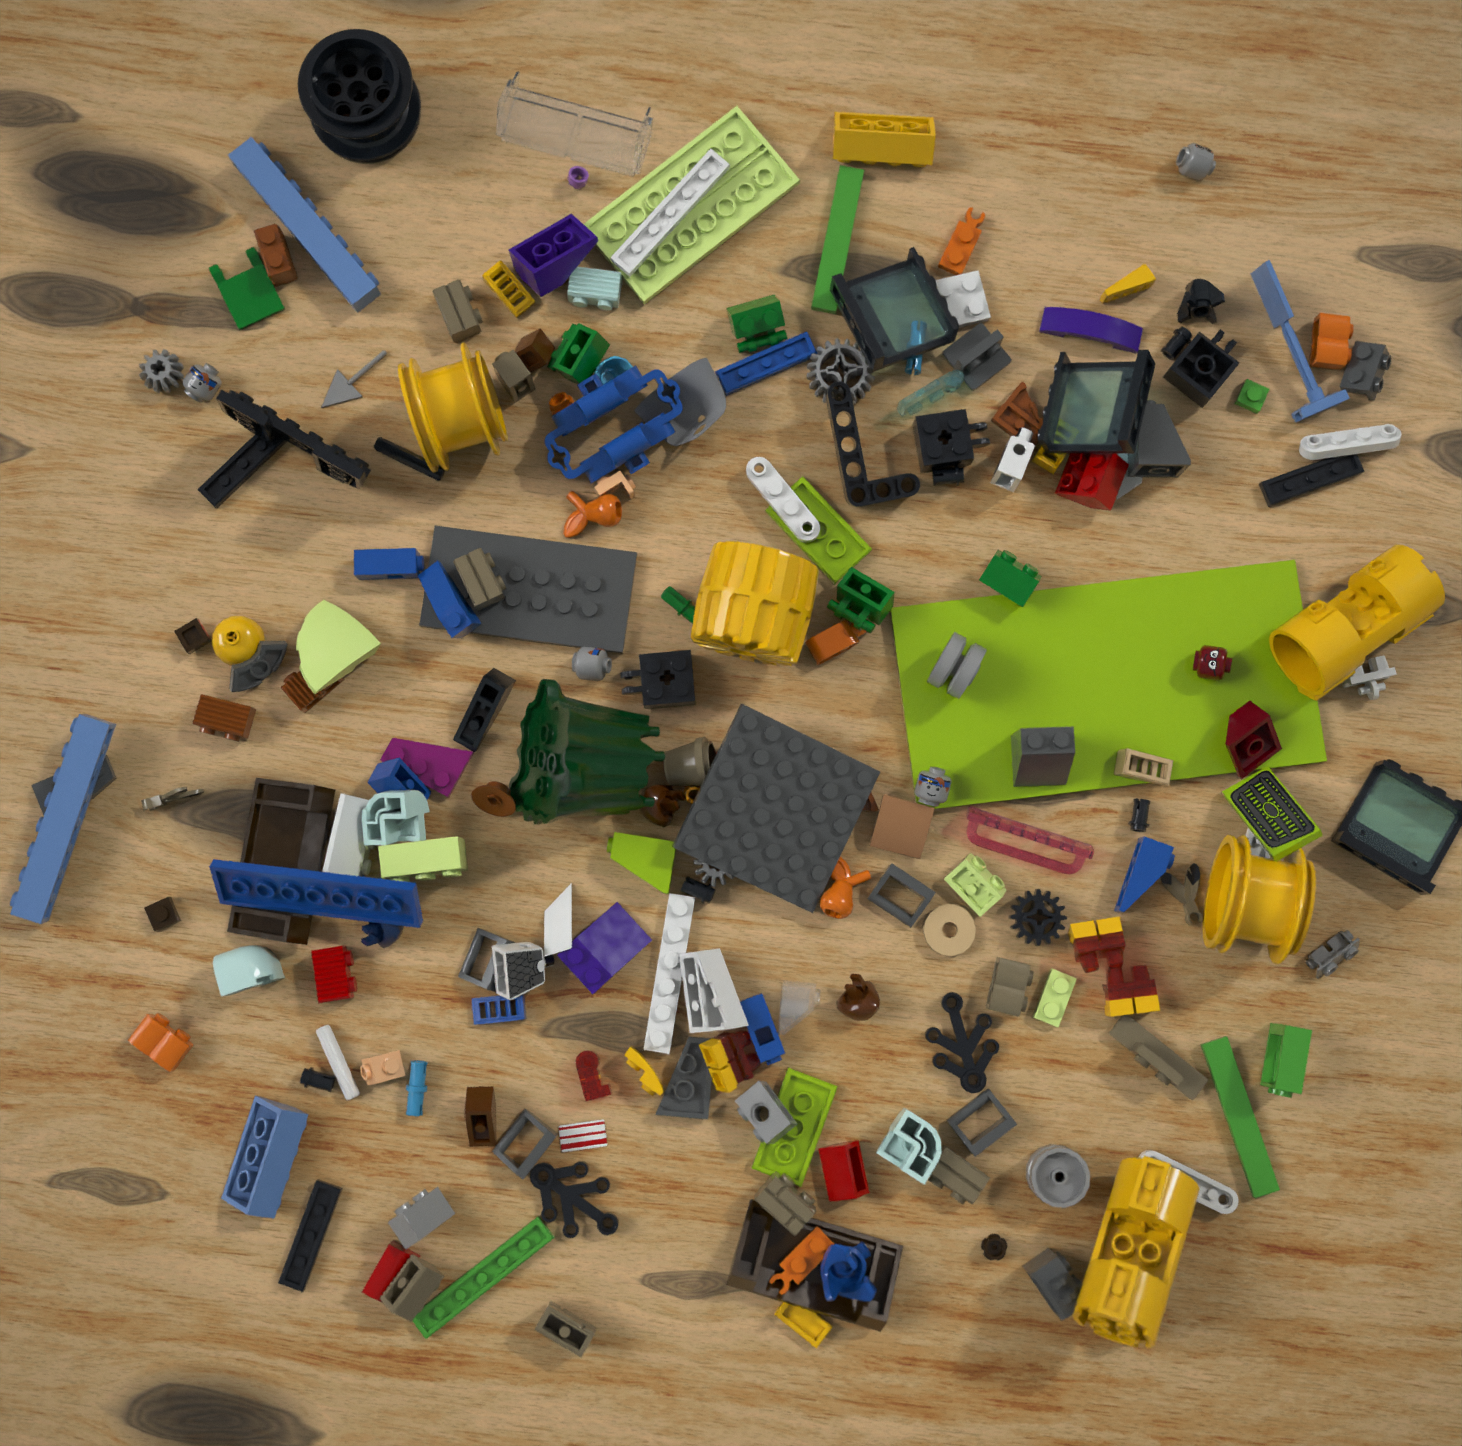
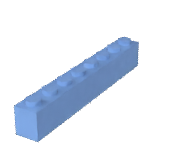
[228,137,381,313]
[10,714,116,924]

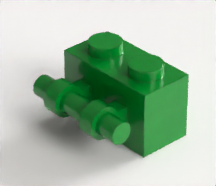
[726,294,787,353]
[547,323,610,385]
[979,549,1042,607]
[827,567,895,634]

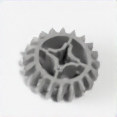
[807,338,875,405]

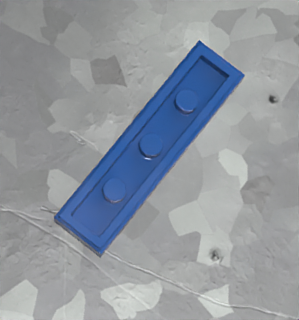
[715,331,818,396]

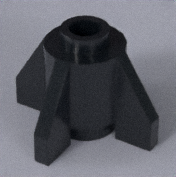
[1177,278,1225,324]

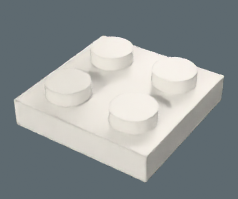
[935,271,991,332]

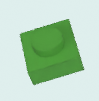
[1234,379,1270,414]

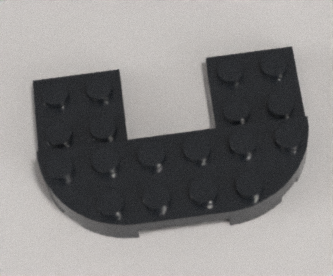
[216,389,371,489]

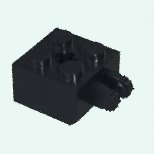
[1163,329,1240,408]
[912,409,990,473]
[620,650,696,709]

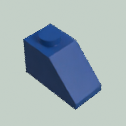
[367,757,431,800]

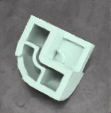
[362,790,430,845]
[213,945,285,997]
[876,1108,942,1185]

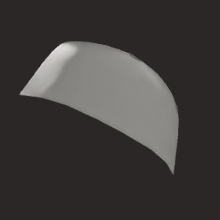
[634,358,726,446]

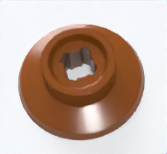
[471,781,516,817]

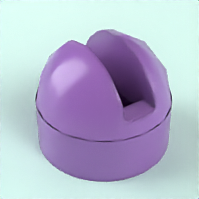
[568,166,588,189]

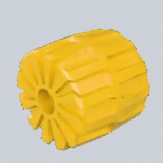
[691,541,818,666]

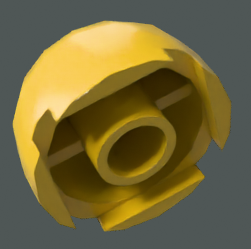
[212,616,265,666]

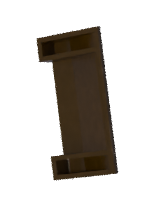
[227,778,336,945]
[726,1199,903,1332]

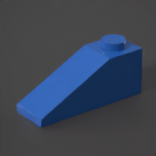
[418,561,482,639]
[1114,836,1175,913]

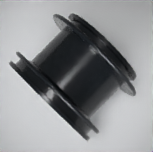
[298,29,421,164]

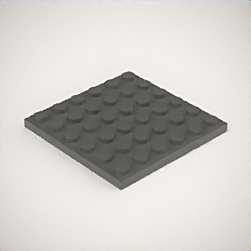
[672,704,880,913]

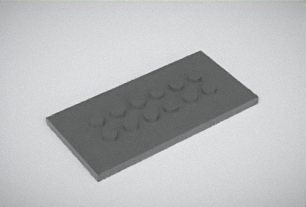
[419,525,637,654]

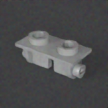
[1306,930,1360,979]

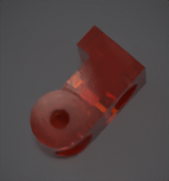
[576,1050,613,1102]

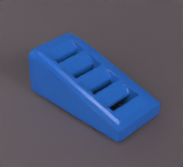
[471,994,527,1025]

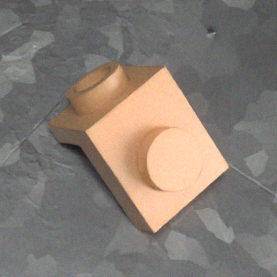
[594,471,636,499]
[360,1050,405,1085]

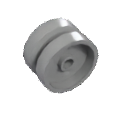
[927,632,987,699]
[1026,1144,1090,1208]

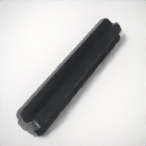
[374,437,445,481]

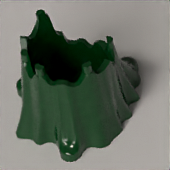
[509,679,665,825]

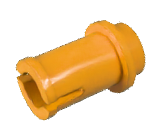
[684,786,700,803]

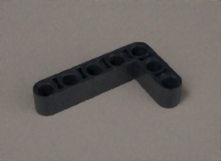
[825,381,920,506]

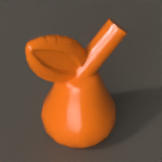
[564,491,622,538]
[819,857,871,919]

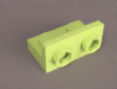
[944,853,1007,917]

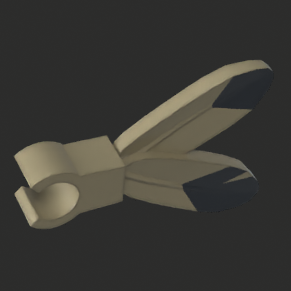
[141,787,204,810]
[1160,863,1203,925]

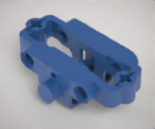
[544,366,683,483]

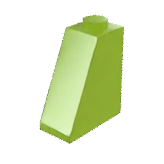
[607,832,676,894]

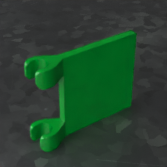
[209,247,285,330]

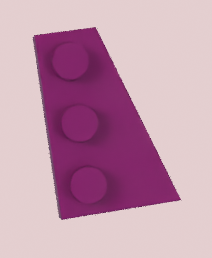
[380,738,474,798]

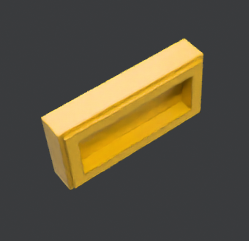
[774,1302,833,1349]

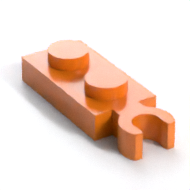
[938,207,985,275]
[769,1226,834,1295]

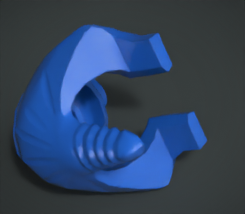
[821,1241,876,1302]

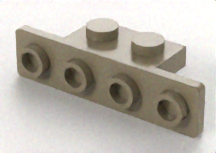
[1109,1015,1208,1100]

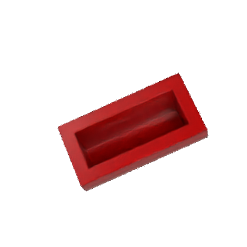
[818,1140,870,1202]
[362,1240,421,1303]

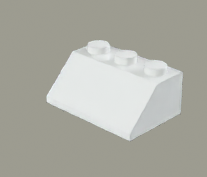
[322,793,376,877]

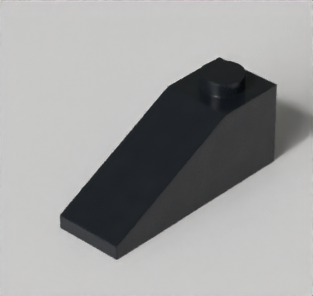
[453,668,516,753]

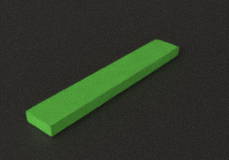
[811,165,864,314]
[1200,1036,1280,1198]
[412,1216,555,1339]

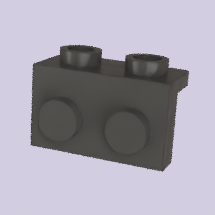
[1340,341,1392,401]

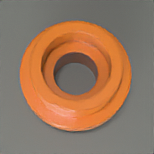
[549,392,574,415]

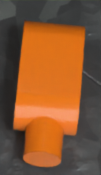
[805,620,867,665]

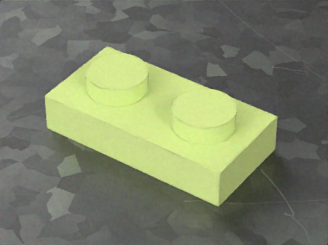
[1033,969,1077,1028]

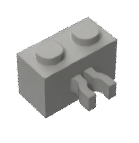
[388,1187,455,1249]

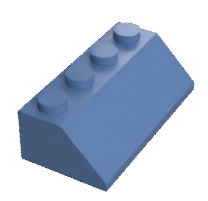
[221,1096,308,1219]

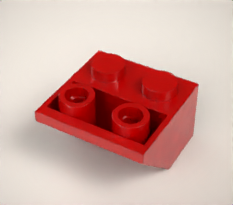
[1055,453,1129,511]

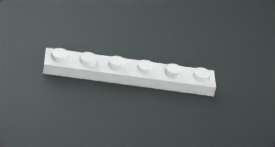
[610,149,730,277]
[643,893,695,1054]

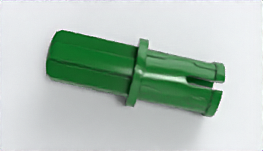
[661,586,695,624]

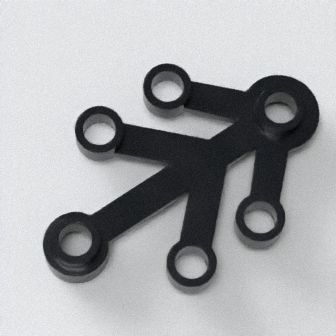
[925,992,999,1093]
[530,1161,619,1238]

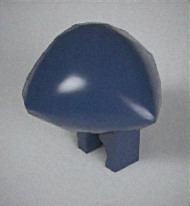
[361,922,404,948]

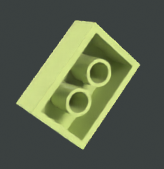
[378,836,468,882]

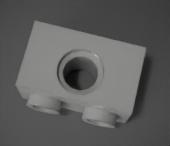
[735,1081,797,1144]

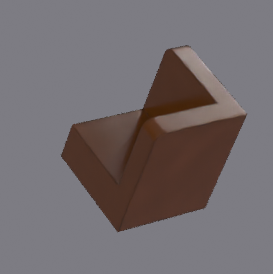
[515,328,555,373]

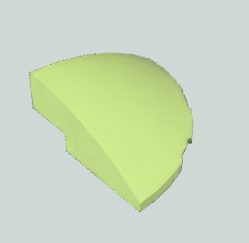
[296,600,381,694]

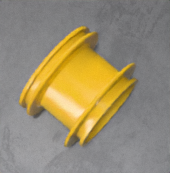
[398,342,508,473]
[1203,835,1316,964]

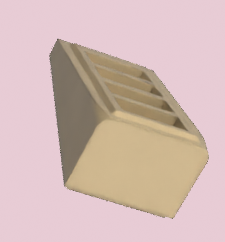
[1114,748,1173,786]

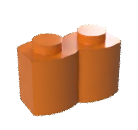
[1310,313,1354,370]
[128,1013,194,1072]

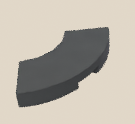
[229,641,288,692]

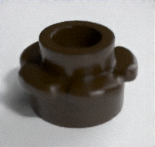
[981,1234,1007,1260]

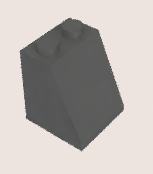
[1128,400,1191,478]
[1011,726,1075,787]

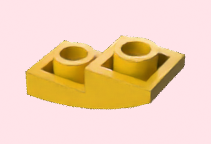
[624,1045,664,1096]

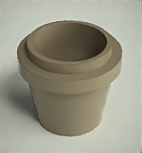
[663,737,716,787]

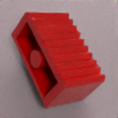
[311,946,357,1003]

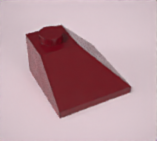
[1225,701,1282,779]

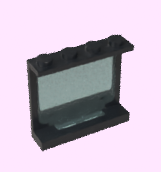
[830,247,959,372]
[1037,350,1155,454]
[1331,759,1462,895]

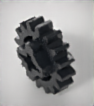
[1008,889,1067,946]

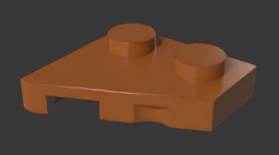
[991,381,1043,446]

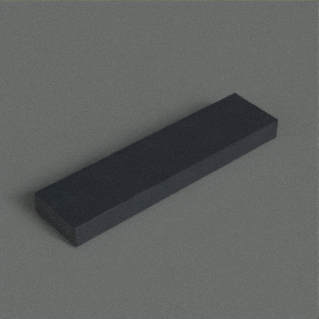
[197,435,287,509]
[1259,454,1365,507]
[278,1179,343,1292]

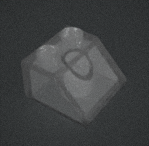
[777,980,820,1035]

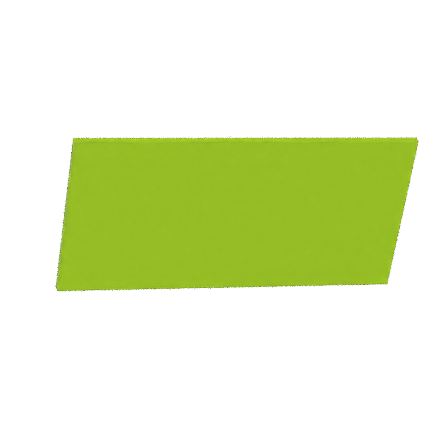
[890,560,1327,809]

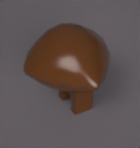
[640,784,686,827]
[836,974,880,1021]

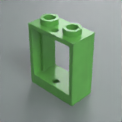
[1260,1023,1312,1098]

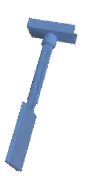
[1251,260,1350,423]

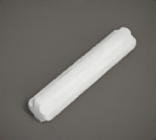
[316,1025,360,1100]

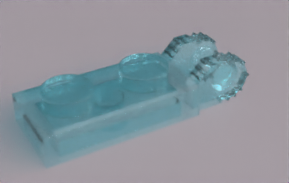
[897,369,964,417]

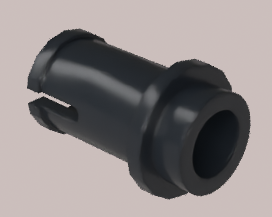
[1161,327,1192,360]
[932,465,964,486]
[1128,798,1151,832]
[681,876,716,904]
[300,1067,336,1093]

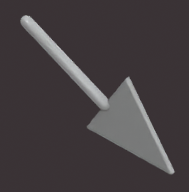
[321,351,387,408]

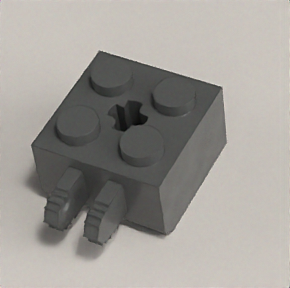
[1023,1248,1082,1320]

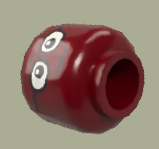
[1193,645,1232,681]

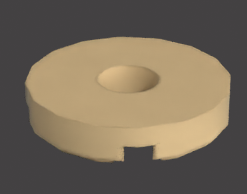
[923,904,976,956]

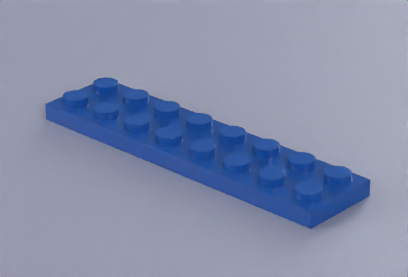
[209,859,423,928]

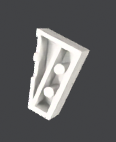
[679,948,749,1033]

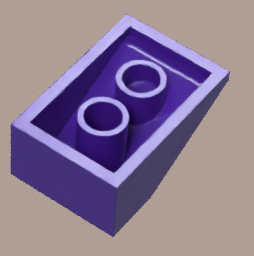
[508,213,598,297]
[557,902,652,994]

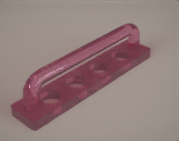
[966,806,1094,875]

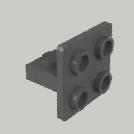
[942,323,1012,391]

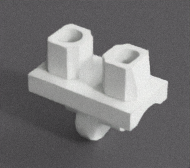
[1342,655,1397,700]

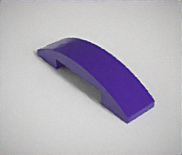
[1039,307,1143,353]

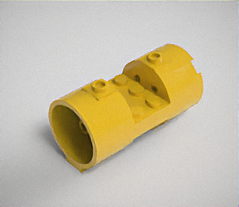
[1269,545,1445,701]
[1073,1156,1200,1348]

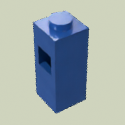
[354,548,424,580]
[740,993,785,1065]

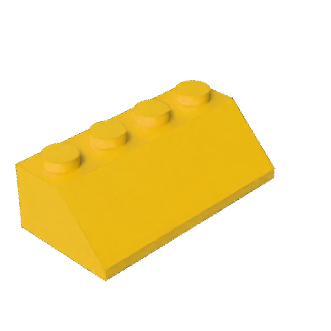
[833,112,936,167]

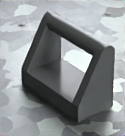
[867,863,936,928]
[458,928,516,992]
[947,1088,1017,1157]
[492,1109,558,1179]

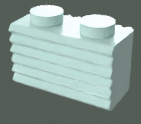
[567,267,622,310]

